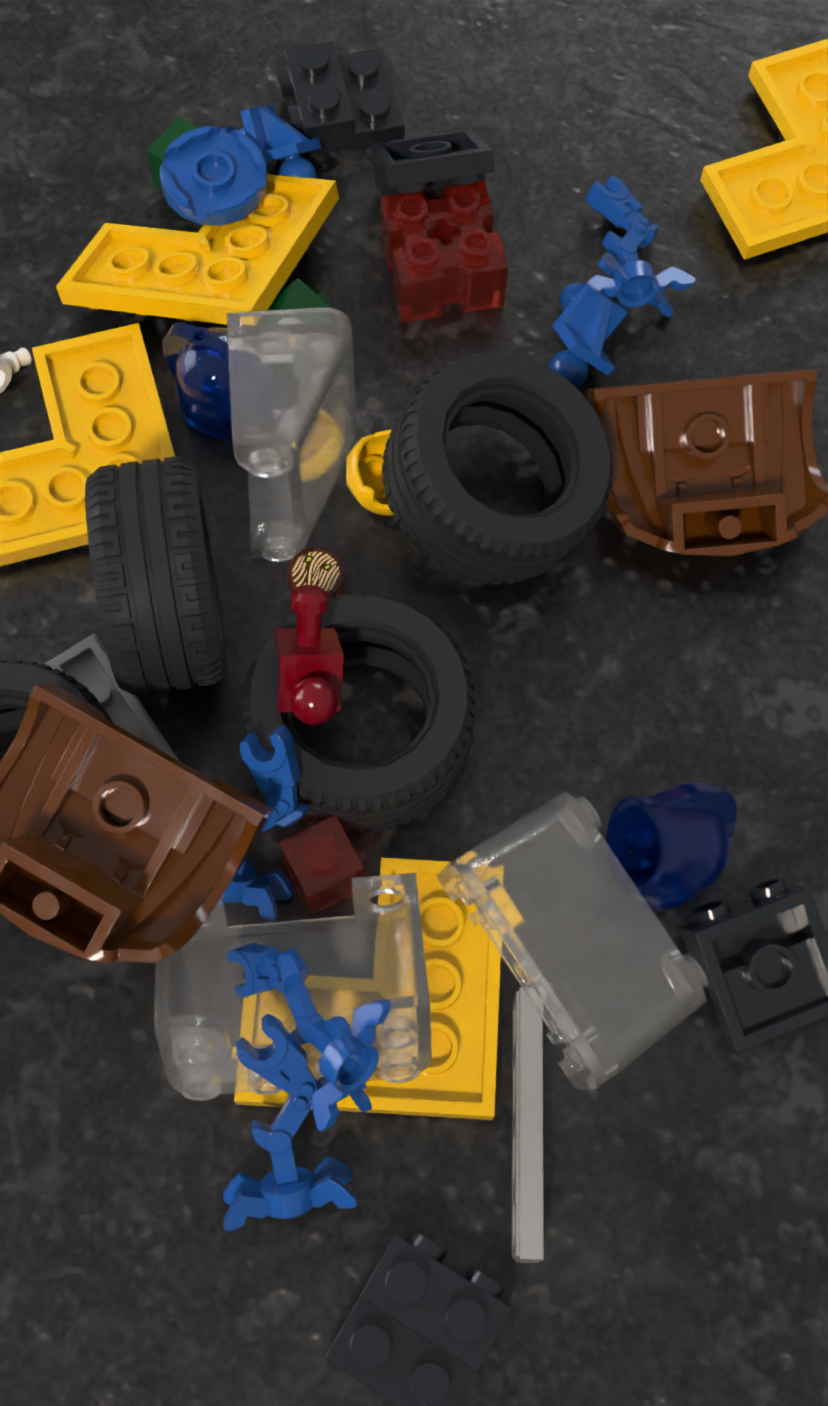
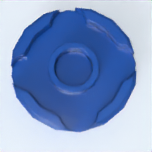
[160,126,267,226]

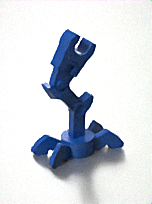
[585,175,696,318]
[219,725,309,923]
[226,943,391,1132]
[223,1014,357,1232]

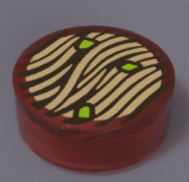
[287,547,345,599]

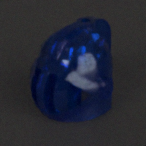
[162,323,279,437]
[605,783,737,911]

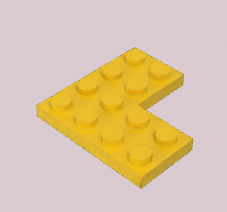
[700,39,828,260]
[56,174,339,328]
[0,323,175,566]
[234,857,504,1120]

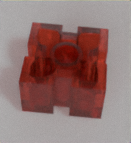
[380,180,508,323]

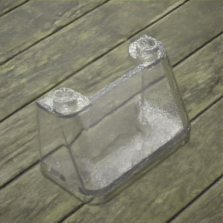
[227,308,357,562]
[436,792,708,1089]

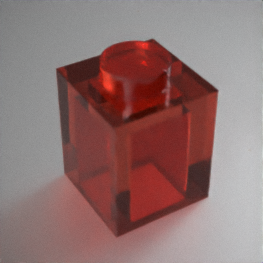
[279,815,365,916]

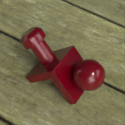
[273,585,344,725]

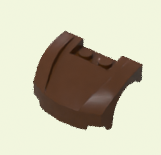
[587,369,828,556]
[0,683,273,964]

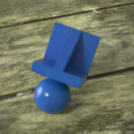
[219,104,321,179]
[548,282,628,388]

